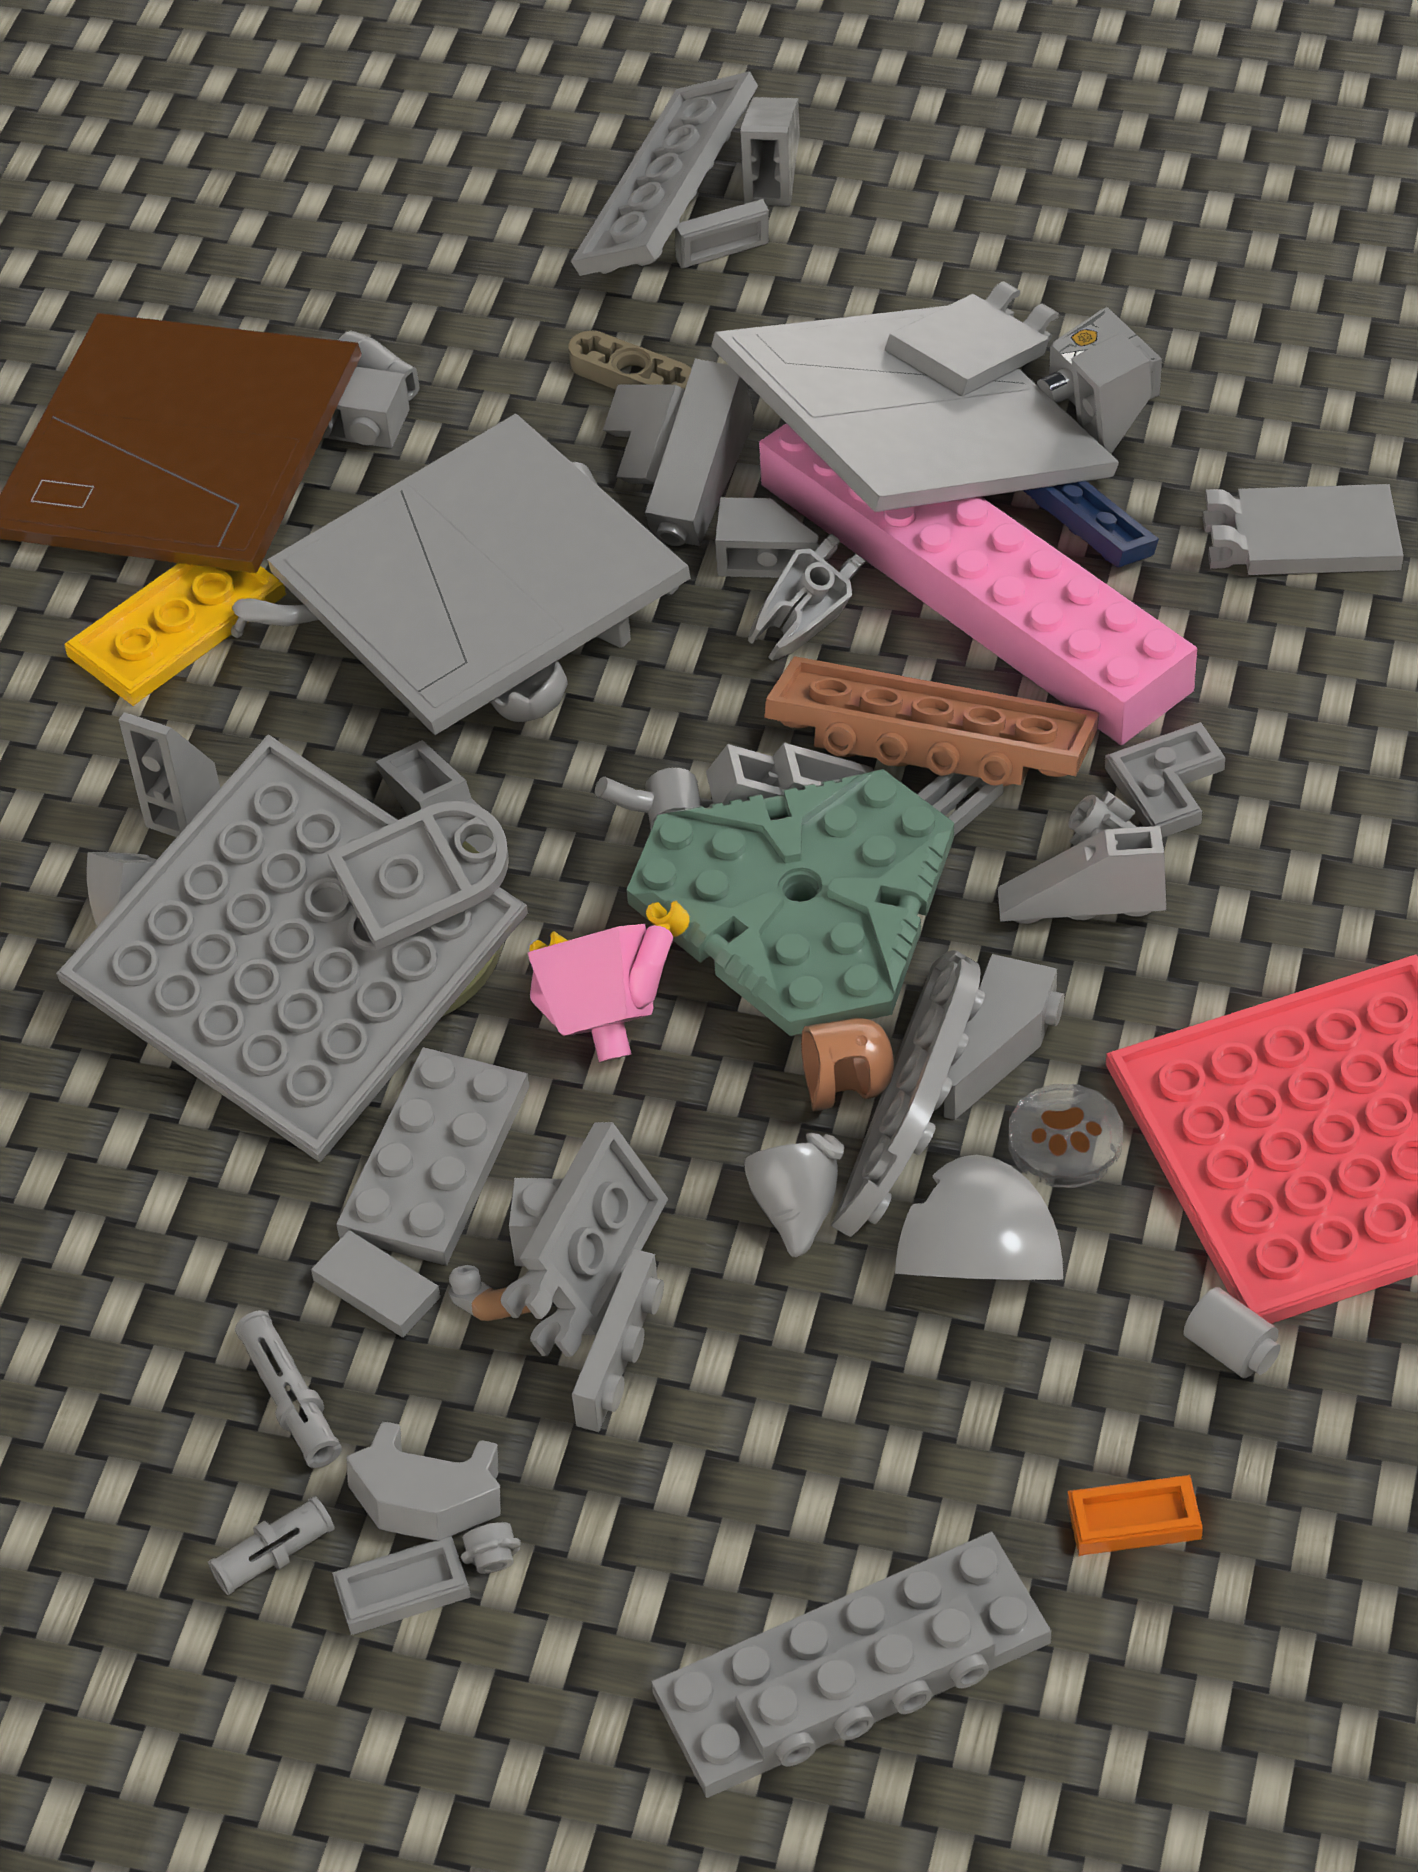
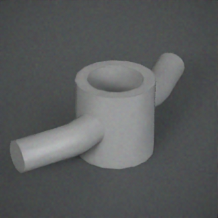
[595,768,713,830]

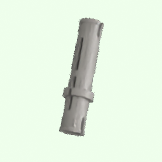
[235,1310,342,1468]

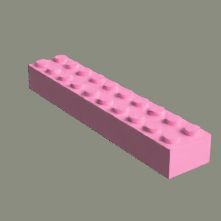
[759,423,1197,746]

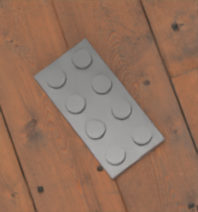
[336,1047,529,1266]

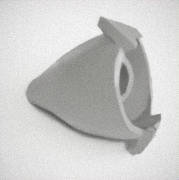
[744,1133,844,1257]

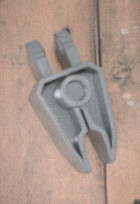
[748,533,865,660]

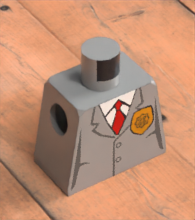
[1037,307,1162,406]

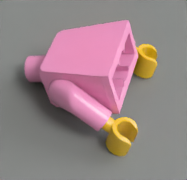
[528,901,690,1062]

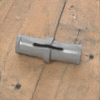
[208,1496,335,1595]

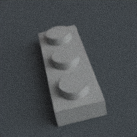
[572,1248,664,1432]

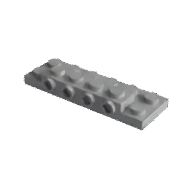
[571,71,758,276]
[651,1531,1051,1798]

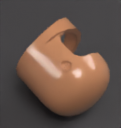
[801,1018,894,1111]

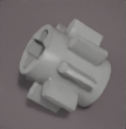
[1068,791,1136,846]

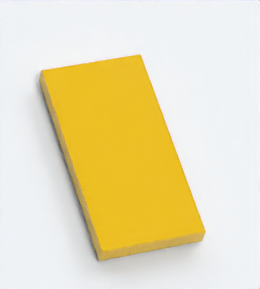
[64,563,286,706]

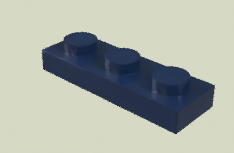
[1022,481,1159,568]

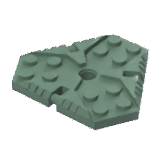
[627,769,954,1036]

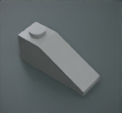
[119,712,220,837]
[944,954,1064,1120]

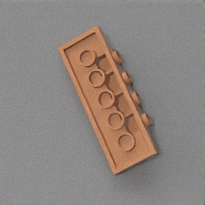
[764,656,1100,786]

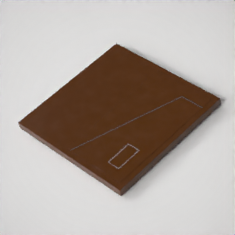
[0,313,362,574]

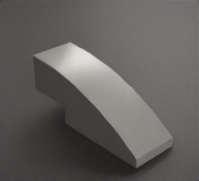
[376,740,493,853]
[706,743,874,820]

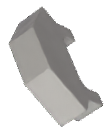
[346,1422,501,1541]

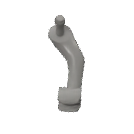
[231,598,319,638]

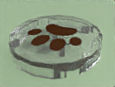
[1008,1084,1123,1188]

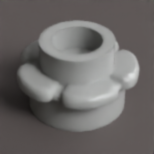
[461,1522,521,1574]

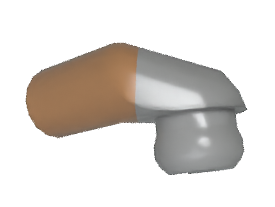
[448,1265,531,1321]

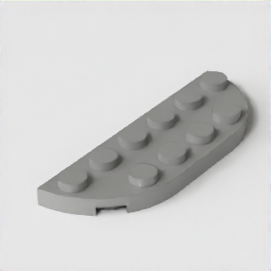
[831,950,985,1237]

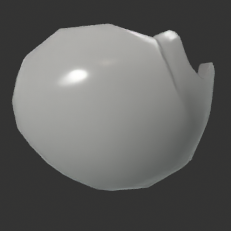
[490,661,568,722]

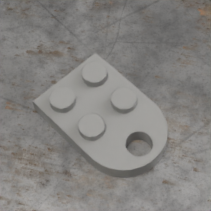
[327,801,509,951]

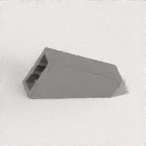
[645,359,754,546]

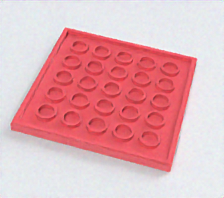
[1106,954,1418,1324]

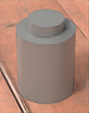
[1183,1287,1281,1378]

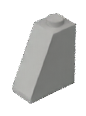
[741,97,800,206]

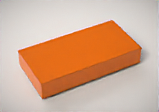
[1067,1475,1203,1556]

